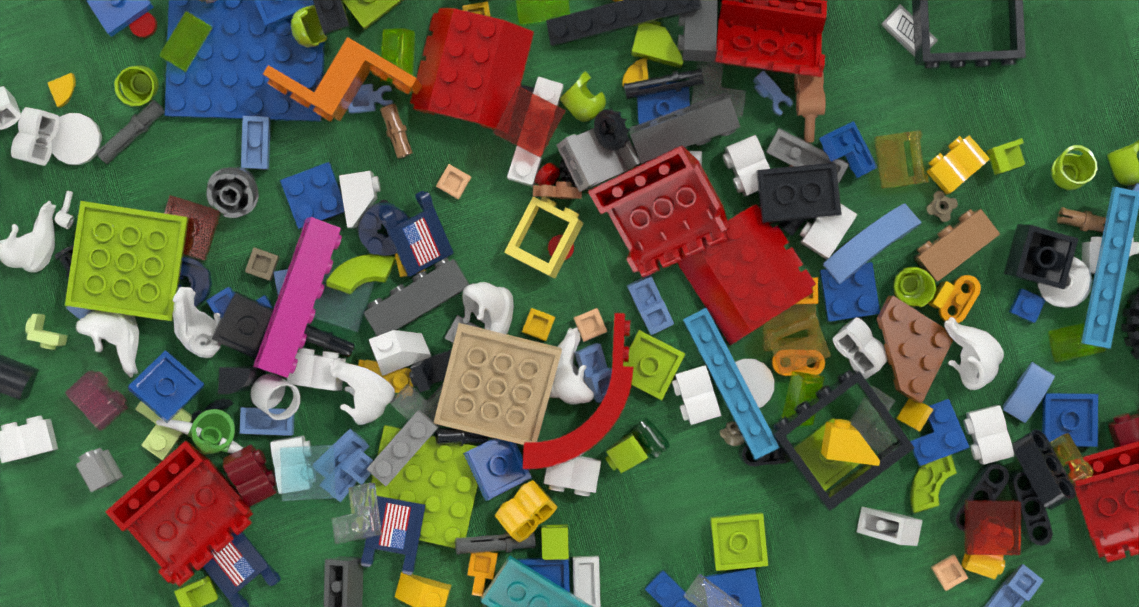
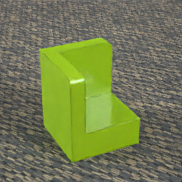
[987,138,1025,175]
[542,524,569,560]
[174,575,218,607]

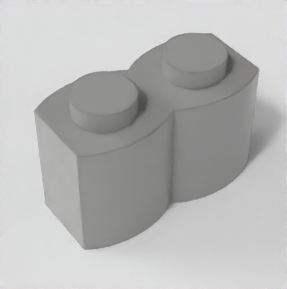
[76,448,124,493]

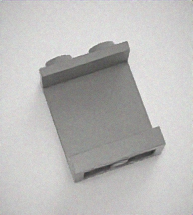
[557,125,641,192]

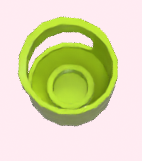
[114,65,159,106]
[559,71,606,122]
[1107,140,1139,186]
[1051,145,1097,190]

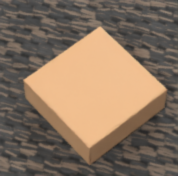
[436,164,472,200]
[574,308,607,342]
[931,554,968,591]

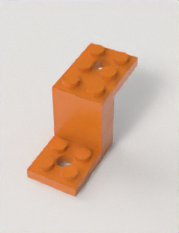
[263,37,422,122]

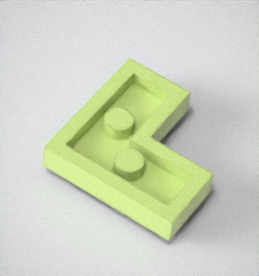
[136,401,193,460]

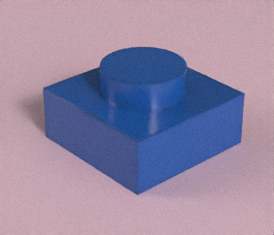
[1009,289,1045,323]

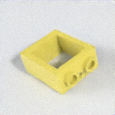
[504,197,584,279]

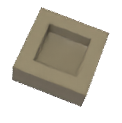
[245,247,280,281]

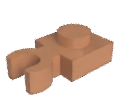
[533,182,582,199]

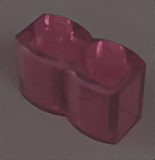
[65,370,128,431]

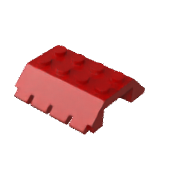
[714,0,827,78]
[410,8,534,133]
[588,145,730,278]
[677,204,816,345]
[105,441,253,587]
[1067,441,1139,563]

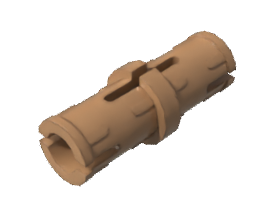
[380,104,413,159]
[1057,207,1106,233]

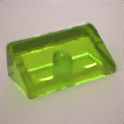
[516,0,570,25]
[159,11,213,72]
[380,28,415,82]
[1048,323,1106,362]
[782,371,825,426]

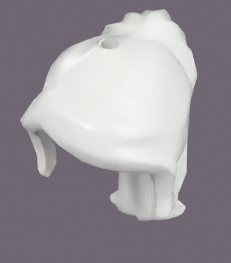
[0,201,56,272]
[462,282,514,334]
[172,287,221,358]
[76,310,139,377]
[944,317,1004,390]
[549,328,594,404]
[329,358,395,425]

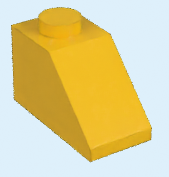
[821,419,880,466]
[395,572,452,607]

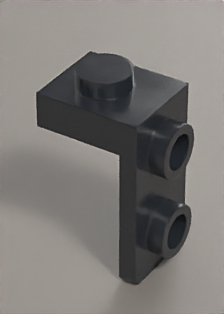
[409,349,452,393]

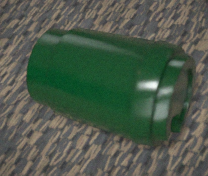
[631,418,670,459]

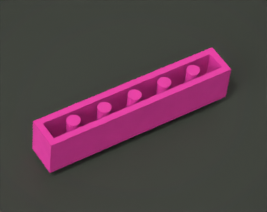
[253,217,342,378]

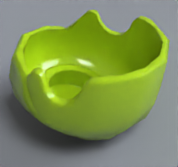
[291,5,327,48]
[893,267,936,307]

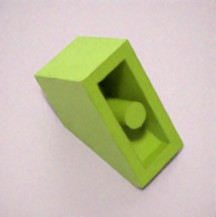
[631,21,684,68]
[605,432,648,473]

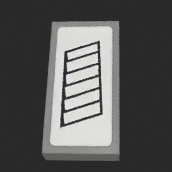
[881,4,938,57]

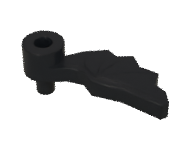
[192,398,234,421]

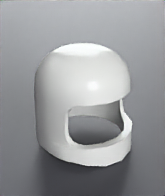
[250,374,300,420]

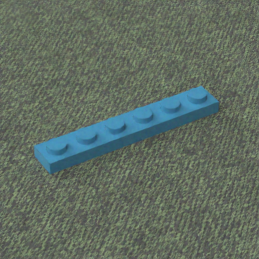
[1081,187,1139,349]
[683,308,780,460]

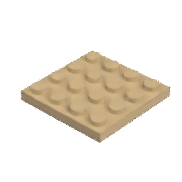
[434,323,562,445]

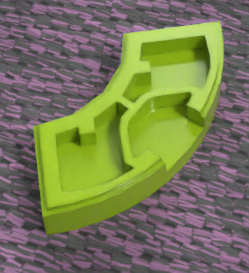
[326,254,395,294]
[910,455,957,513]

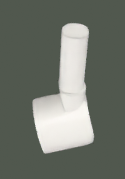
[55,191,74,229]

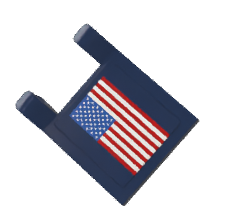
[379,191,454,277]
[361,495,426,575]
[203,531,281,607]

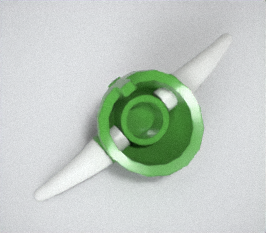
[156,409,243,455]

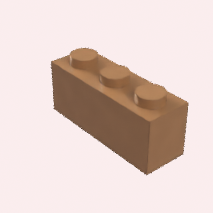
[913,209,1000,282]

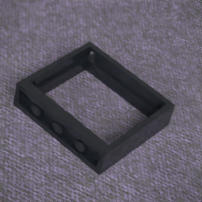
[912,0,1026,70]
[771,370,915,511]

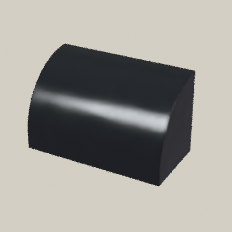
[0,354,39,400]
[218,366,266,394]

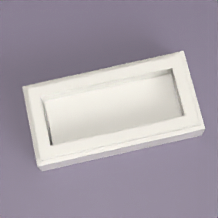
[573,556,600,607]

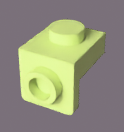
[25,314,68,350]

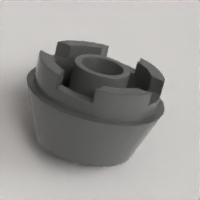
[207,167,259,218]

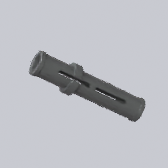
[96,100,165,164]
[455,532,535,555]

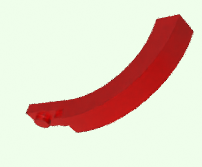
[523,313,634,469]

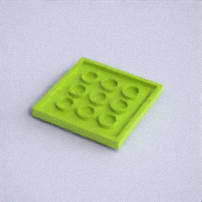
[65,201,189,321]
[362,425,478,548]

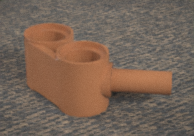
[794,74,826,142]

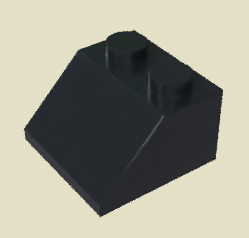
[1004,224,1079,289]

